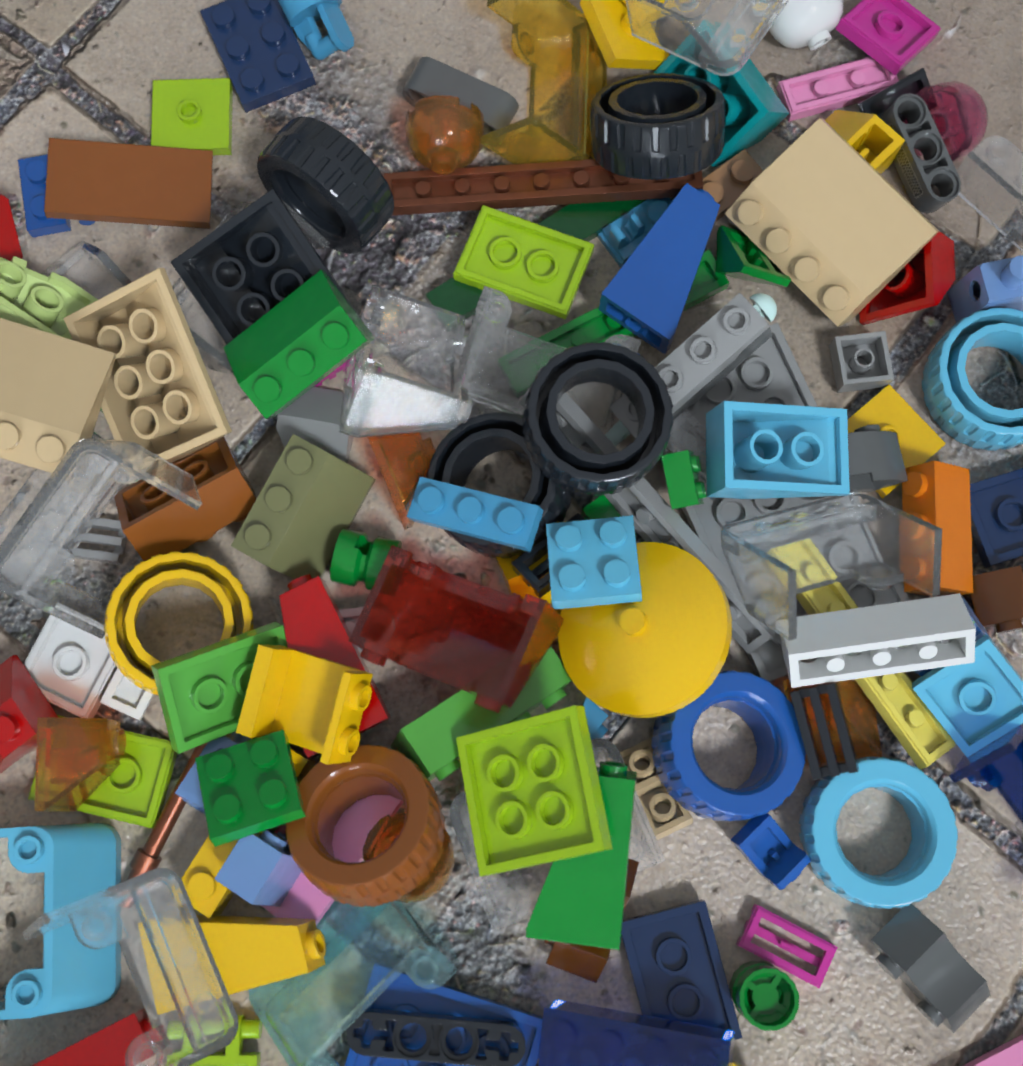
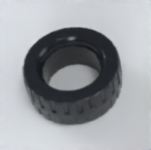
[590,73,726,180]
[257,117,394,254]
[523,342,674,496]
[426,412,572,559]

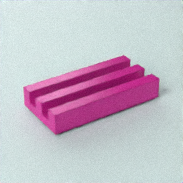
[736,904,838,989]

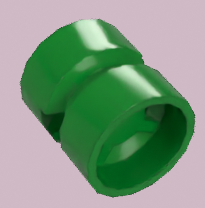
[330,528,402,594]
[729,961,799,1031]

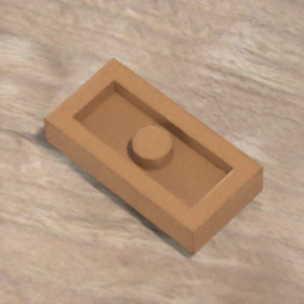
[703,149,763,222]

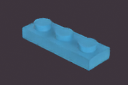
[407,476,544,552]

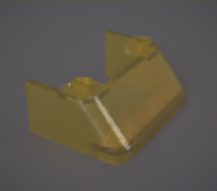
[481,0,607,164]

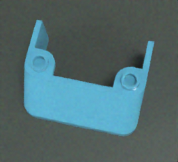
[0,823,121,1020]

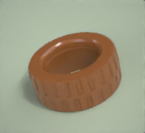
[285,745,445,907]

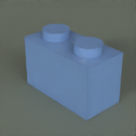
[214,829,302,907]

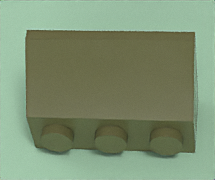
[231,434,376,579]

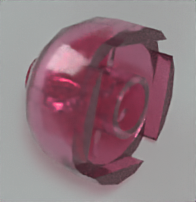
[905,81,989,162]

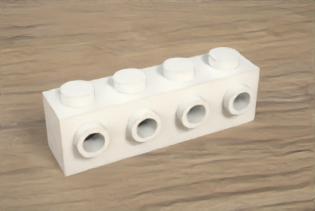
[779,593,976,688]

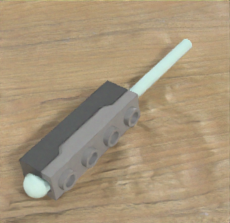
[605,293,777,446]

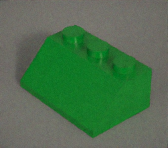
[223,269,375,419]

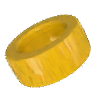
[104,551,253,696]

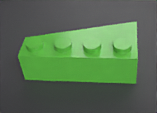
[390,636,572,781]

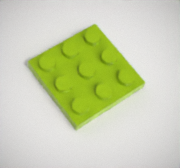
[456,705,613,877]

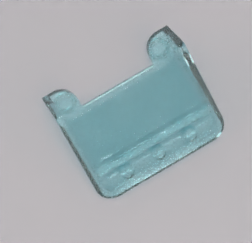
[249,897,461,1066]

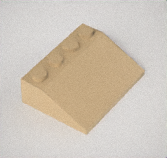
[725,118,939,327]
[64,268,232,476]
[0,318,117,478]

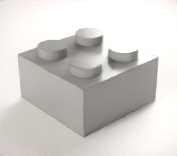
[829,331,894,393]

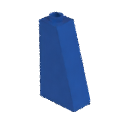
[599,183,720,355]

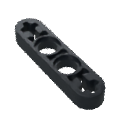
[346,1008,526,1066]

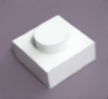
[100,668,154,721]

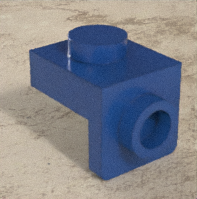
[730,813,811,890]

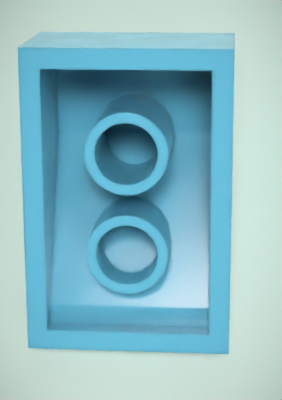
[706,401,850,499]

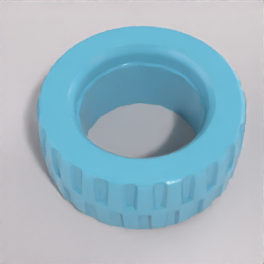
[922,307,1023,451]
[799,757,958,909]

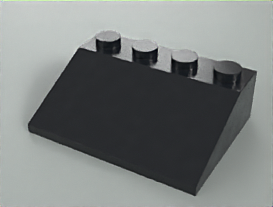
[171,189,367,344]

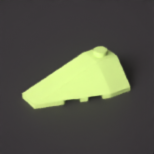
[0,256,98,340]

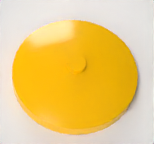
[558,542,732,718]

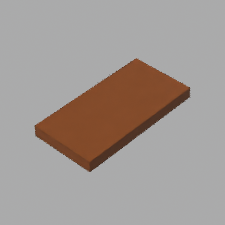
[44,138,213,229]

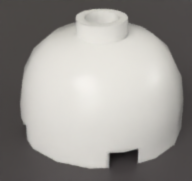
[762,0,843,51]

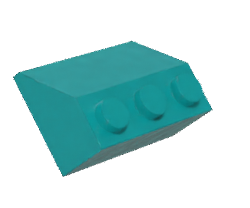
[653,20,790,167]

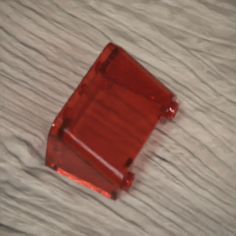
[349,545,564,714]

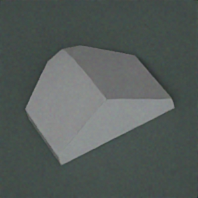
[276,386,363,463]

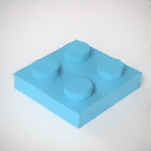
[546,515,642,610]
[912,634,1023,758]

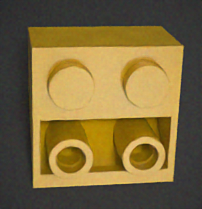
[825,110,905,174]

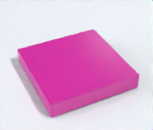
[835,0,941,75]

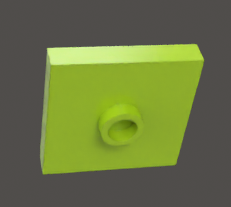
[151,78,233,156]

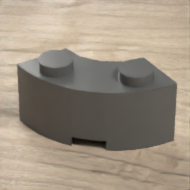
[799,424,908,500]
[871,904,991,1033]

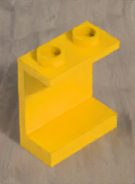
[236,644,373,765]

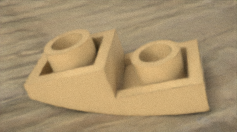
[614,738,693,842]

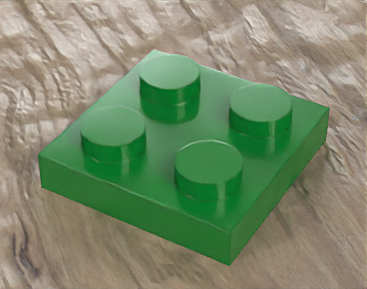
[195,729,306,847]

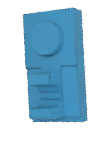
[598,198,672,267]

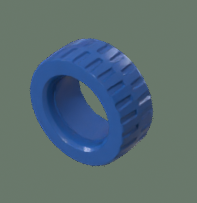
[651,670,806,821]

